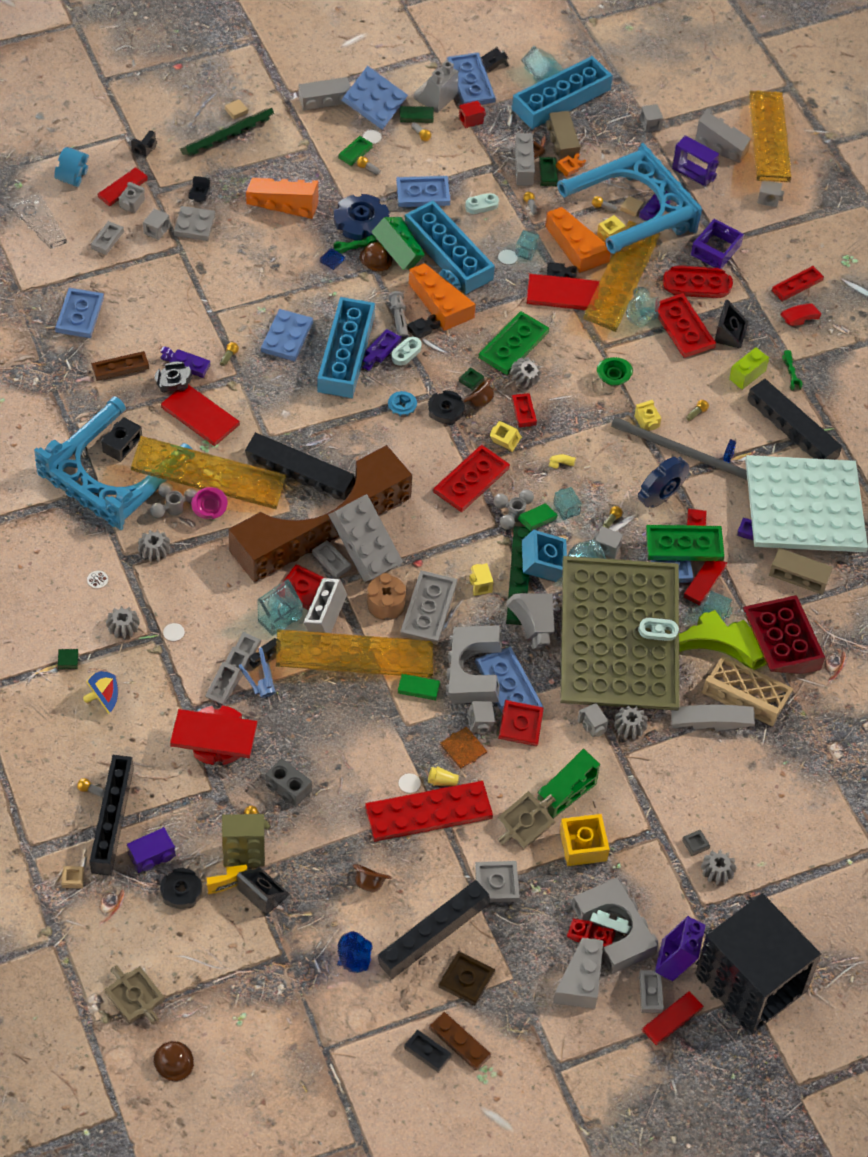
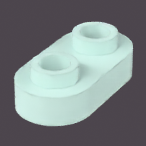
[465,193,499,214]
[392,337,422,366]
[639,618,679,641]
[590,910,632,935]

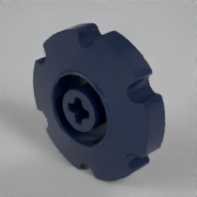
[334,194,389,241]
[638,456,689,508]

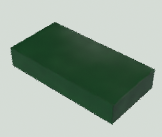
[400,106,434,123]
[539,157,558,186]

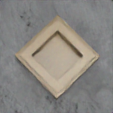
[225,99,248,120]
[620,196,644,217]
[61,866,85,889]

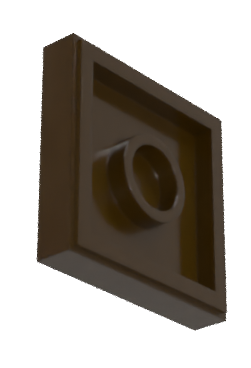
[438,951,496,1006]

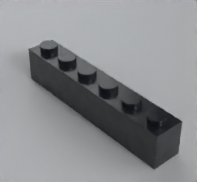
[747,379,842,460]
[245,432,356,500]
[89,754,134,876]
[378,880,490,979]

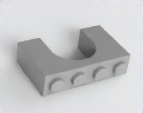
[446,625,503,704]
[572,878,658,974]

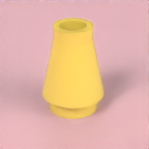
[428,766,459,786]

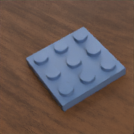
[342,66,408,130]

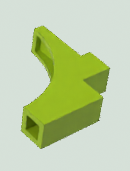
[679,610,767,670]

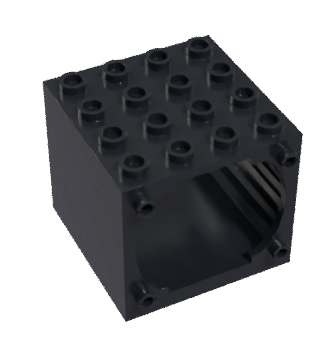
[695,893,821,1034]

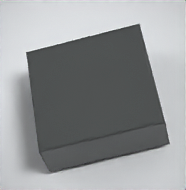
[682,829,710,856]

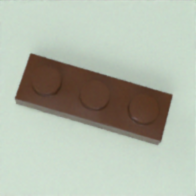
[91,351,149,381]
[429,1011,491,1071]

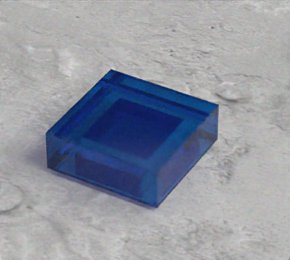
[320,248,345,270]
[723,439,737,463]

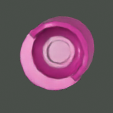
[191,487,228,519]

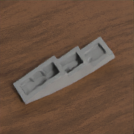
[205,632,261,705]
[671,705,755,731]

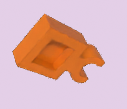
[556,154,586,177]

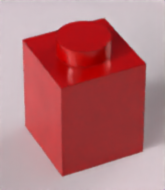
[459,100,486,128]

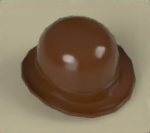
[359,242,393,271]
[463,378,494,408]
[352,864,392,892]
[154,1041,194,1082]

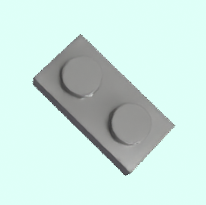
[91,221,124,255]
[312,541,351,579]
[639,970,664,1013]

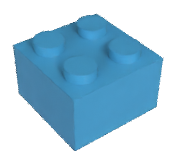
[522,530,567,582]

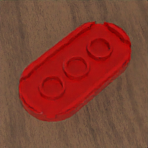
[663,266,733,298]

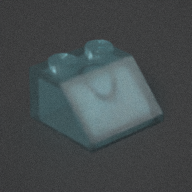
[521,46,564,83]
[257,579,303,636]

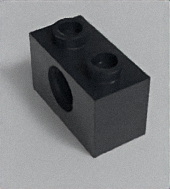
[101,417,143,462]

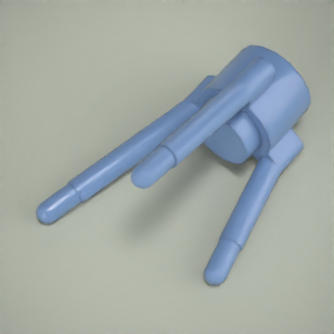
[239,647,276,698]

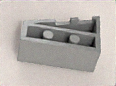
[695,108,751,163]
[553,938,603,1009]

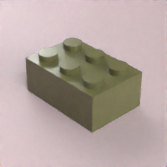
[222,814,265,868]

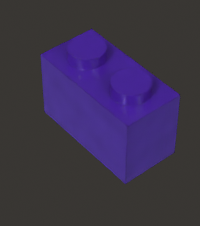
[127,827,176,873]

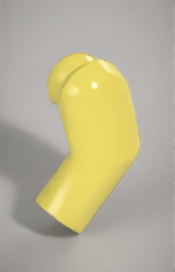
[549,454,576,469]

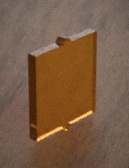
[440,726,487,769]

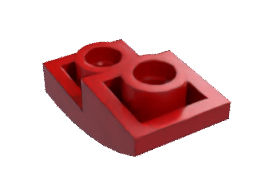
[780,303,822,326]
[567,918,616,950]

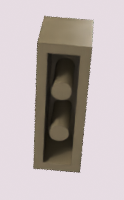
[546,111,581,160]
[769,548,833,595]

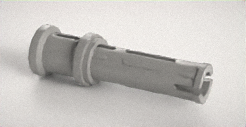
[388,291,409,341]

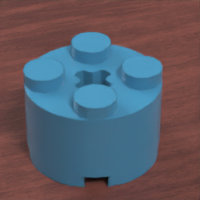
[54,147,89,187]

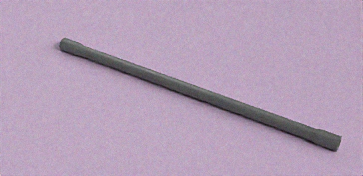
[611,417,747,480]

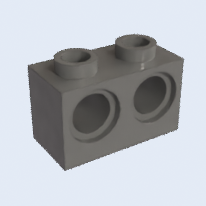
[265,758,312,807]

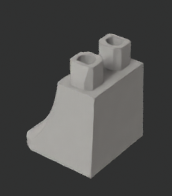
[414,60,458,113]
[506,593,554,650]

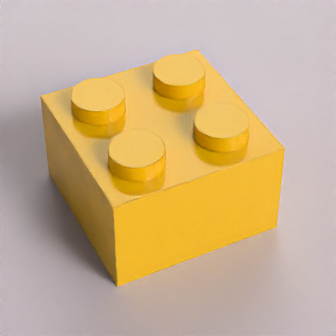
[559,814,610,866]

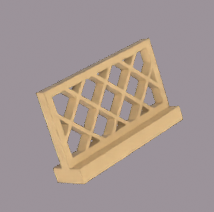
[702,656,793,726]

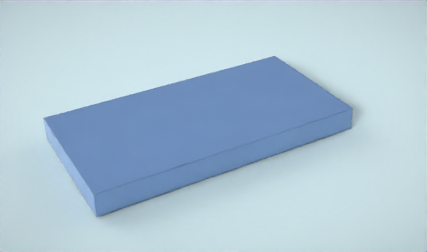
[447,52,496,105]
[475,646,543,713]

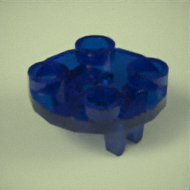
[337,931,373,974]

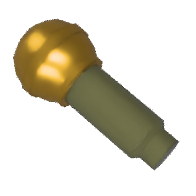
[220,342,239,366]
[686,400,709,421]
[602,506,623,528]
[244,805,271,830]

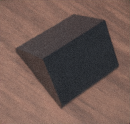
[715,299,749,349]
[237,868,289,916]

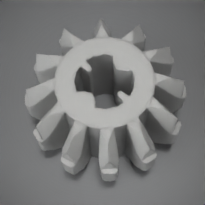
[509,357,542,389]
[138,529,170,562]
[106,605,140,640]
[614,705,648,740]
[701,849,737,885]

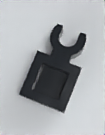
[547,262,577,278]
[407,314,441,339]
[249,638,280,669]

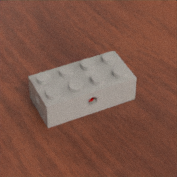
[328,494,403,582]

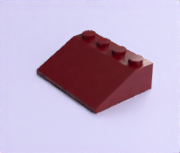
[743,595,825,674]

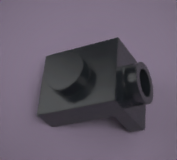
[481,47,509,72]
[131,130,157,157]
[189,176,210,202]

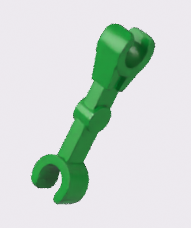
[333,235,377,255]
[782,350,803,391]

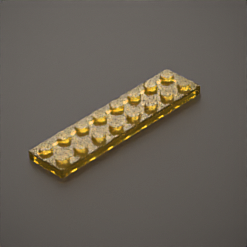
[749,90,791,182]
[583,220,661,332]
[131,436,286,510]
[276,629,433,678]

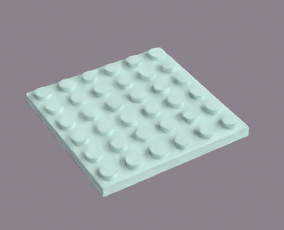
[745,455,868,552]

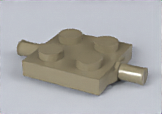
[498,791,556,849]
[105,965,165,1025]

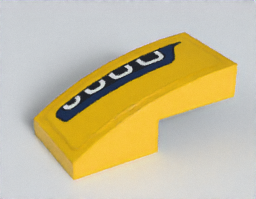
[206,865,247,894]

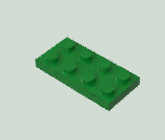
[478,311,550,376]
[646,525,725,561]

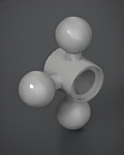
[150,482,198,518]
[493,489,534,530]

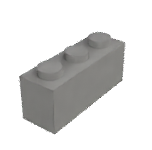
[298,77,351,110]
[514,133,535,186]
[304,578,347,639]

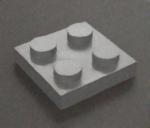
[174,206,215,241]
[475,861,520,902]

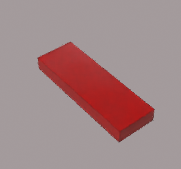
[98,167,148,207]
[772,266,824,302]
[683,561,728,606]
[642,991,704,1046]

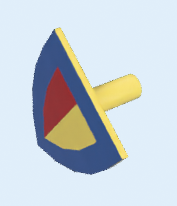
[83,671,118,714]

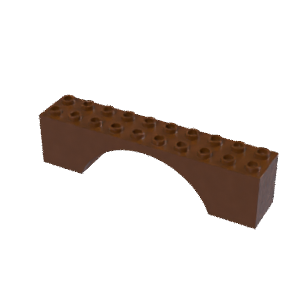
[228,445,413,582]

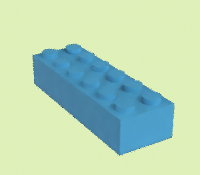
[512,56,613,129]
[405,200,495,294]
[317,297,375,398]

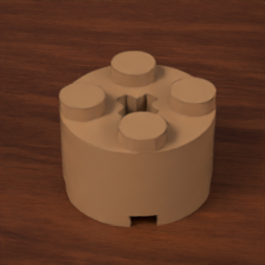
[367,573,406,620]

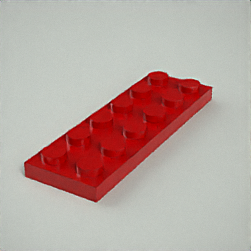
[365,780,493,842]

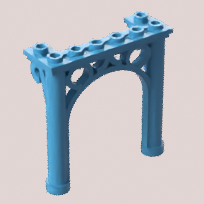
[557,143,702,254]
[34,396,196,530]

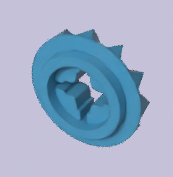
[438,269,461,291]
[388,391,417,416]

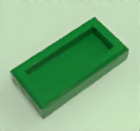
[338,136,373,166]
[518,503,558,531]
[398,674,440,701]

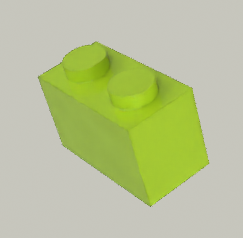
[729,347,769,390]

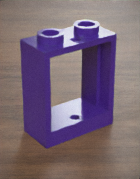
[672,135,719,187]
[691,219,744,269]
[655,916,706,982]

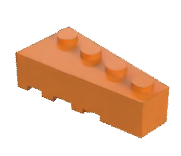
[246,178,318,219]
[545,207,611,273]
[409,263,476,331]

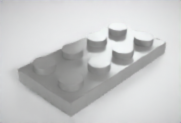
[400,570,458,645]

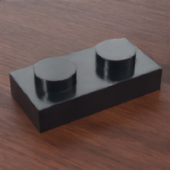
[404,1029,452,1073]

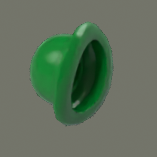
[597,357,633,386]

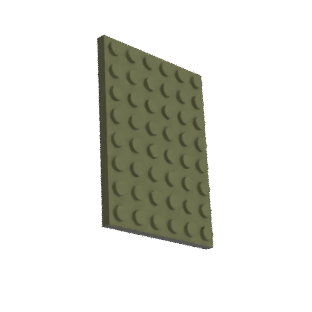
[560,556,679,711]

